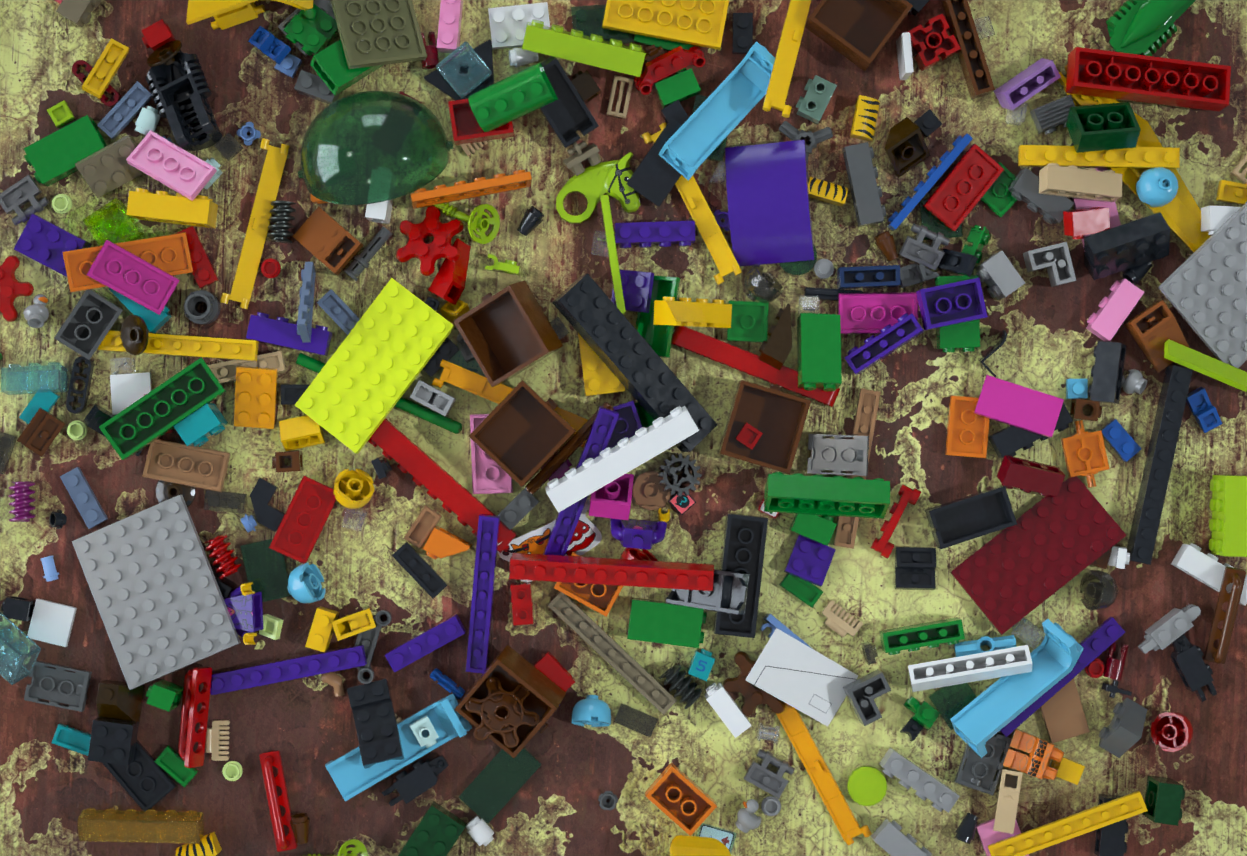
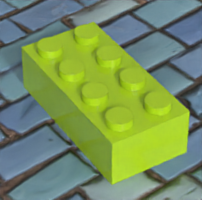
[1209,475,1247,557]

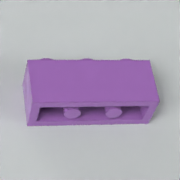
[994,58,1061,110]

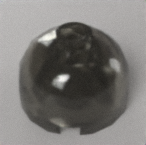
[744,264,784,303]
[1080,570,1118,610]

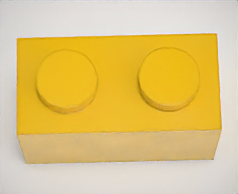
[305,606,339,652]

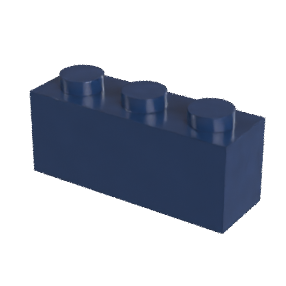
[837,265,901,289]

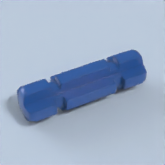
[430,668,465,699]

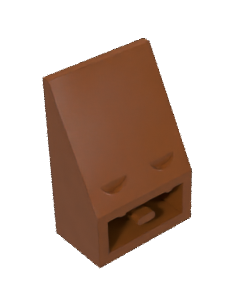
[292,206,364,275]
[1124,300,1190,373]

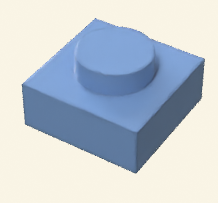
[274,53,302,78]

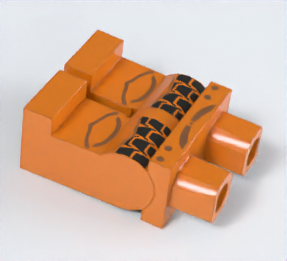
[1003,729,1065,780]

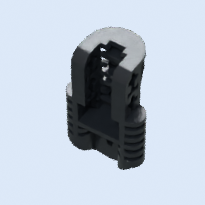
[146,50,222,151]

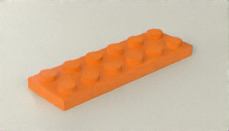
[411,170,532,209]
[62,232,193,292]

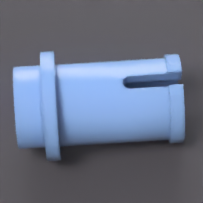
[40,556,60,582]

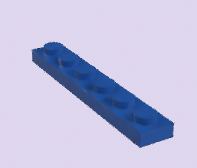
[887,133,973,231]

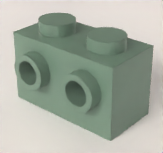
[795,75,837,124]

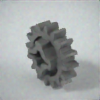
[658,453,702,497]

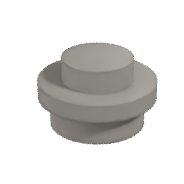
[814,259,834,279]
[761,796,781,816]

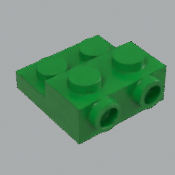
[284,3,338,56]

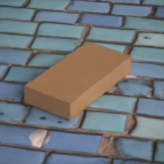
[403,505,442,549]

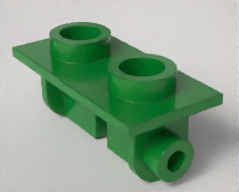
[961,225,990,268]

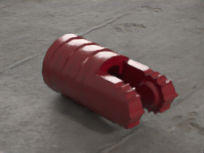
[421,32,440,70]
[1103,642,1129,680]

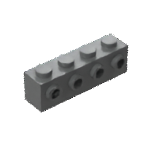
[842,142,886,227]

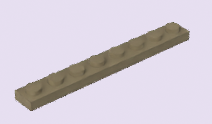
[547,592,677,715]

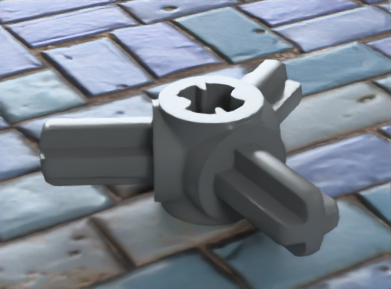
[779,121,833,164]

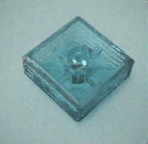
[436,42,492,99]

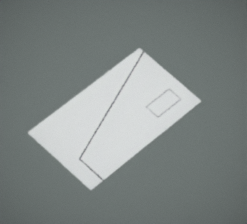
[745,628,858,726]

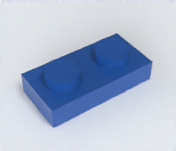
[1101,419,1141,462]

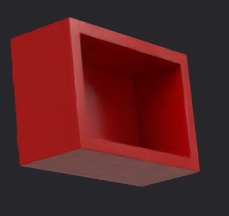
[448,99,515,145]

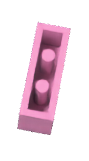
[437,0,463,54]
[1086,279,1144,342]

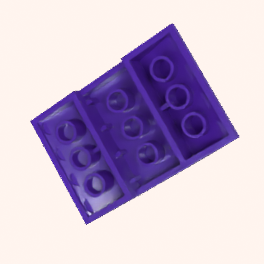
[725,140,815,267]

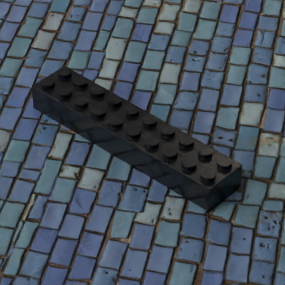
[552,273,717,452]

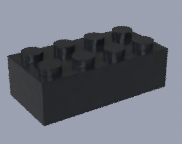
[539,56,599,148]
[1084,212,1170,280]
[925,486,1017,549]

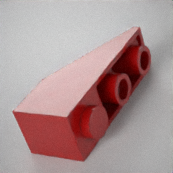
[428,238,471,305]

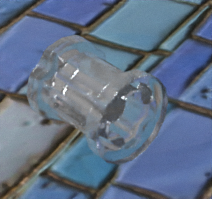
[757,723,780,744]

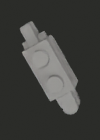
[1138,604,1201,654]

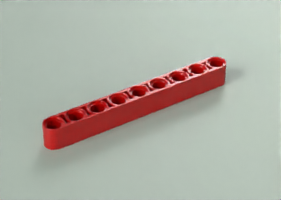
[671,326,840,407]

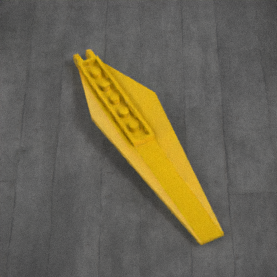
[1057,65,1211,252]

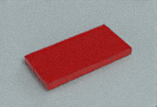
[924,144,1004,231]
[269,476,336,564]

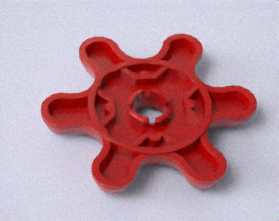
[396,206,464,276]
[0,255,34,322]

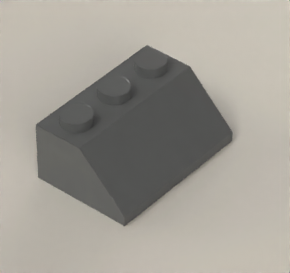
[54,289,123,360]

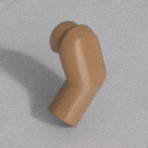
[321,672,345,697]

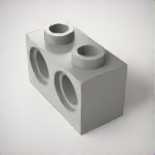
[410,380,456,416]

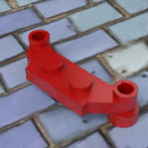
[634,46,706,95]
[871,484,921,559]

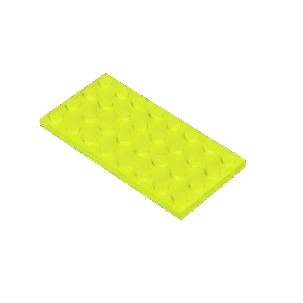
[295,278,455,454]

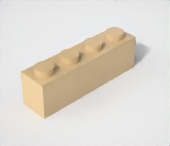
[1039,163,1122,202]

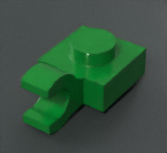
[903,696,940,730]

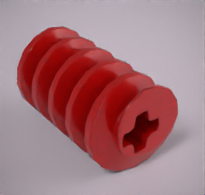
[203,534,241,580]

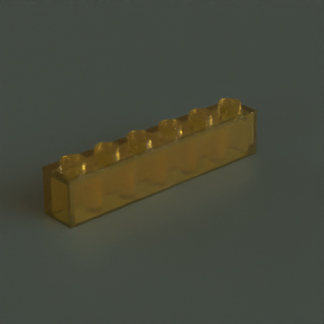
[78,808,204,844]

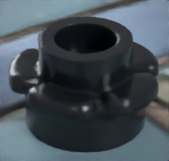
[49,510,67,529]

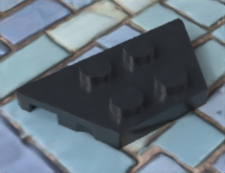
[424,40,494,100]

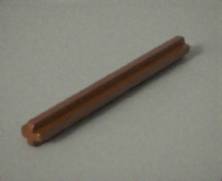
[525,402,614,495]

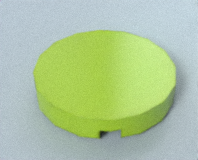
[847,766,887,806]

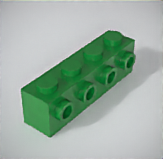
[879,617,965,655]

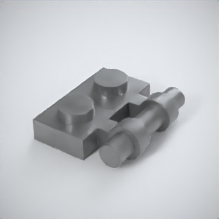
[0,175,49,226]
[899,224,950,271]
[744,749,795,799]

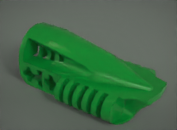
[1106,0,1196,56]

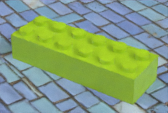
[522,19,646,77]

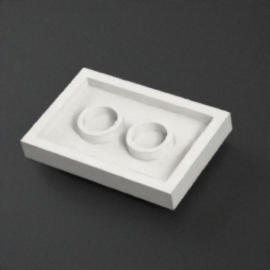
[488,2,550,49]

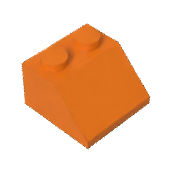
[423,526,473,560]

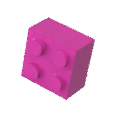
[589,474,634,520]

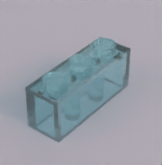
[1,362,67,395]

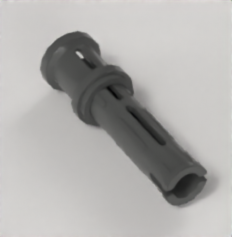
[343,226,392,282]

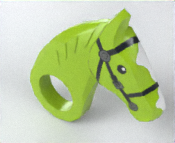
[556,152,640,224]

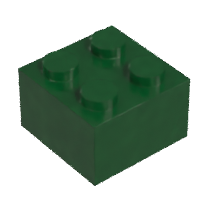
[1143,775,1185,826]

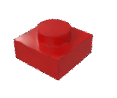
[735,422,763,450]

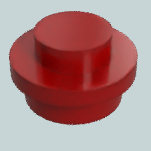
[261,258,281,279]
[1084,658,1105,678]

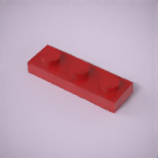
[175,226,219,289]

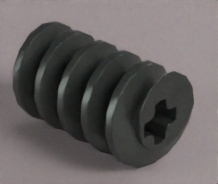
[267,200,296,243]
[659,664,702,709]

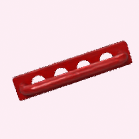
[178,666,212,768]
[259,750,297,852]

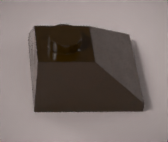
[885,117,931,178]
[96,680,145,724]

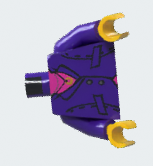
[610,508,670,550]
[224,582,264,645]

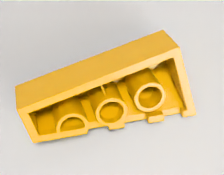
[653,297,732,328]

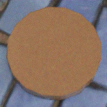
[632,471,671,510]

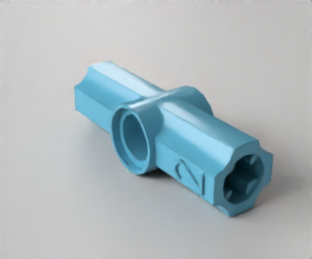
[954,635,1017,657]

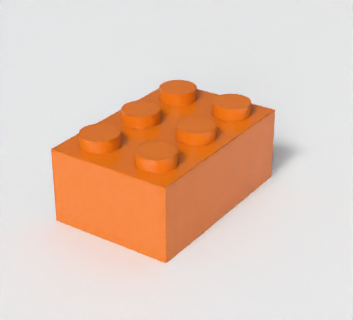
[554,551,623,617]
[645,762,717,836]

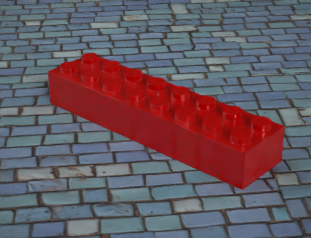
[1066,47,1231,112]

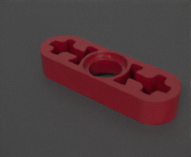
[72,60,121,108]

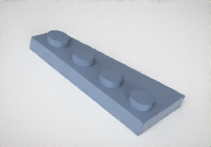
[297,262,316,343]

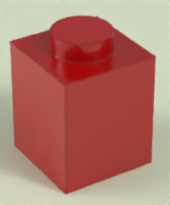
[141,19,176,51]

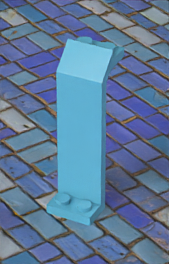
[658,41,775,181]
[950,619,1084,758]
[325,694,472,801]

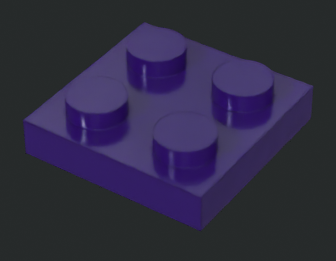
[611,270,654,313]
[784,534,836,587]

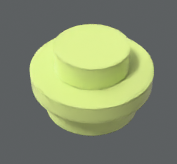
[52,194,72,214]
[67,420,88,440]
[222,761,243,781]

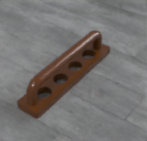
[1204,567,1246,664]

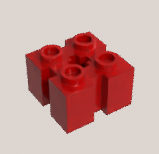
[907,13,961,72]

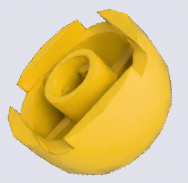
[333,469,374,509]

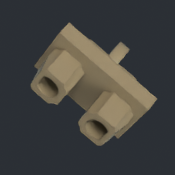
[563,141,601,176]

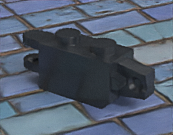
[1170,634,1217,702]
[382,755,449,806]

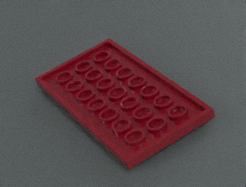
[950,476,1127,635]

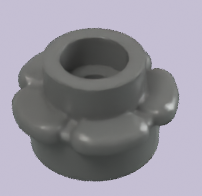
[598,791,618,810]

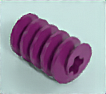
[9,481,36,522]

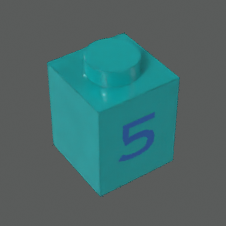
[687,648,715,681]

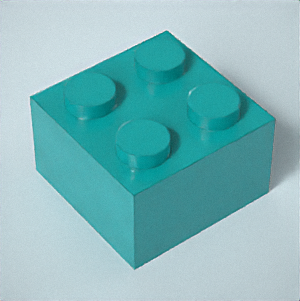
[173,403,228,447]

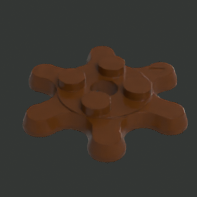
[723,651,785,716]
[465,677,539,748]

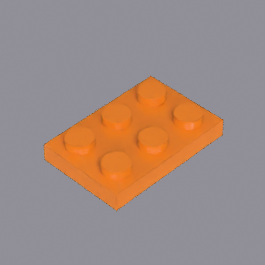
[945,395,990,458]

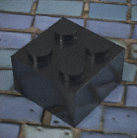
[88,717,139,766]

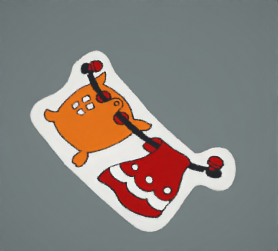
[497,499,602,583]

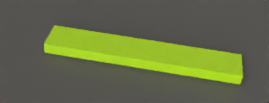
[600,195,626,315]
[1164,339,1247,392]

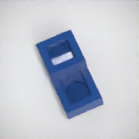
[248,26,291,65]
[1186,387,1222,433]

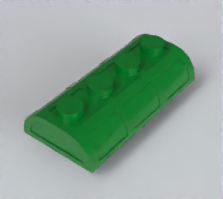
[468,63,558,132]
[635,276,680,358]

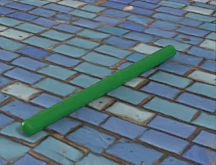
[296,353,462,434]

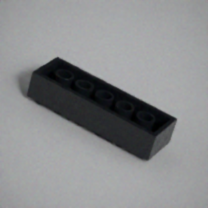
[714,513,768,638]

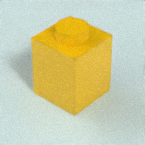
[1051,757,1085,785]

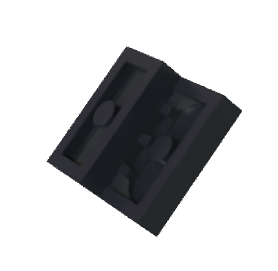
[895,547,936,590]

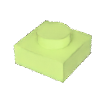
[259,614,283,640]

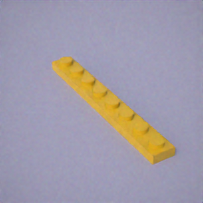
[1018,145,1180,169]
[98,330,259,361]
[987,791,1148,856]

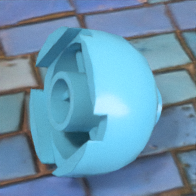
[1136,167,1179,208]
[287,562,325,603]
[572,695,611,727]

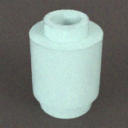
[135,106,161,135]

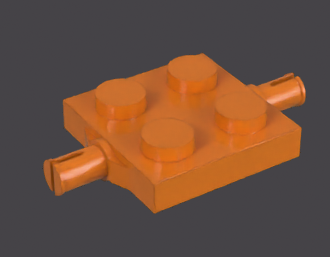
[1061,420,1109,488]

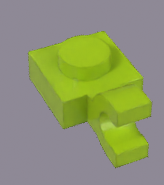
[485,254,521,276]

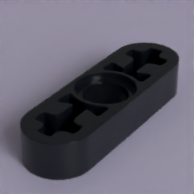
[66,356,94,414]

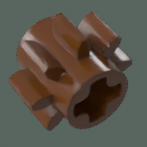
[644,44,665,63]

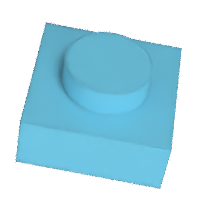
[1066,379,1088,399]

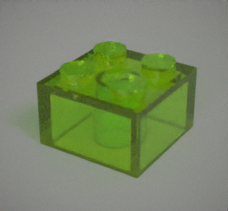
[83,198,144,246]

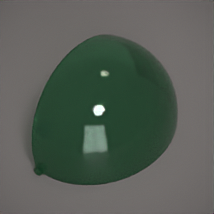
[298,91,454,205]

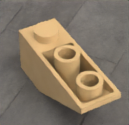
[993,769,1023,834]

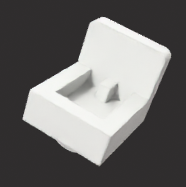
[1108,546,1130,569]

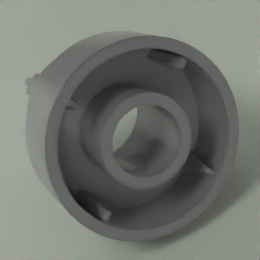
[184,290,221,325]

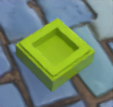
[47,100,76,128]

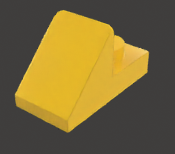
[331,608,376,641]

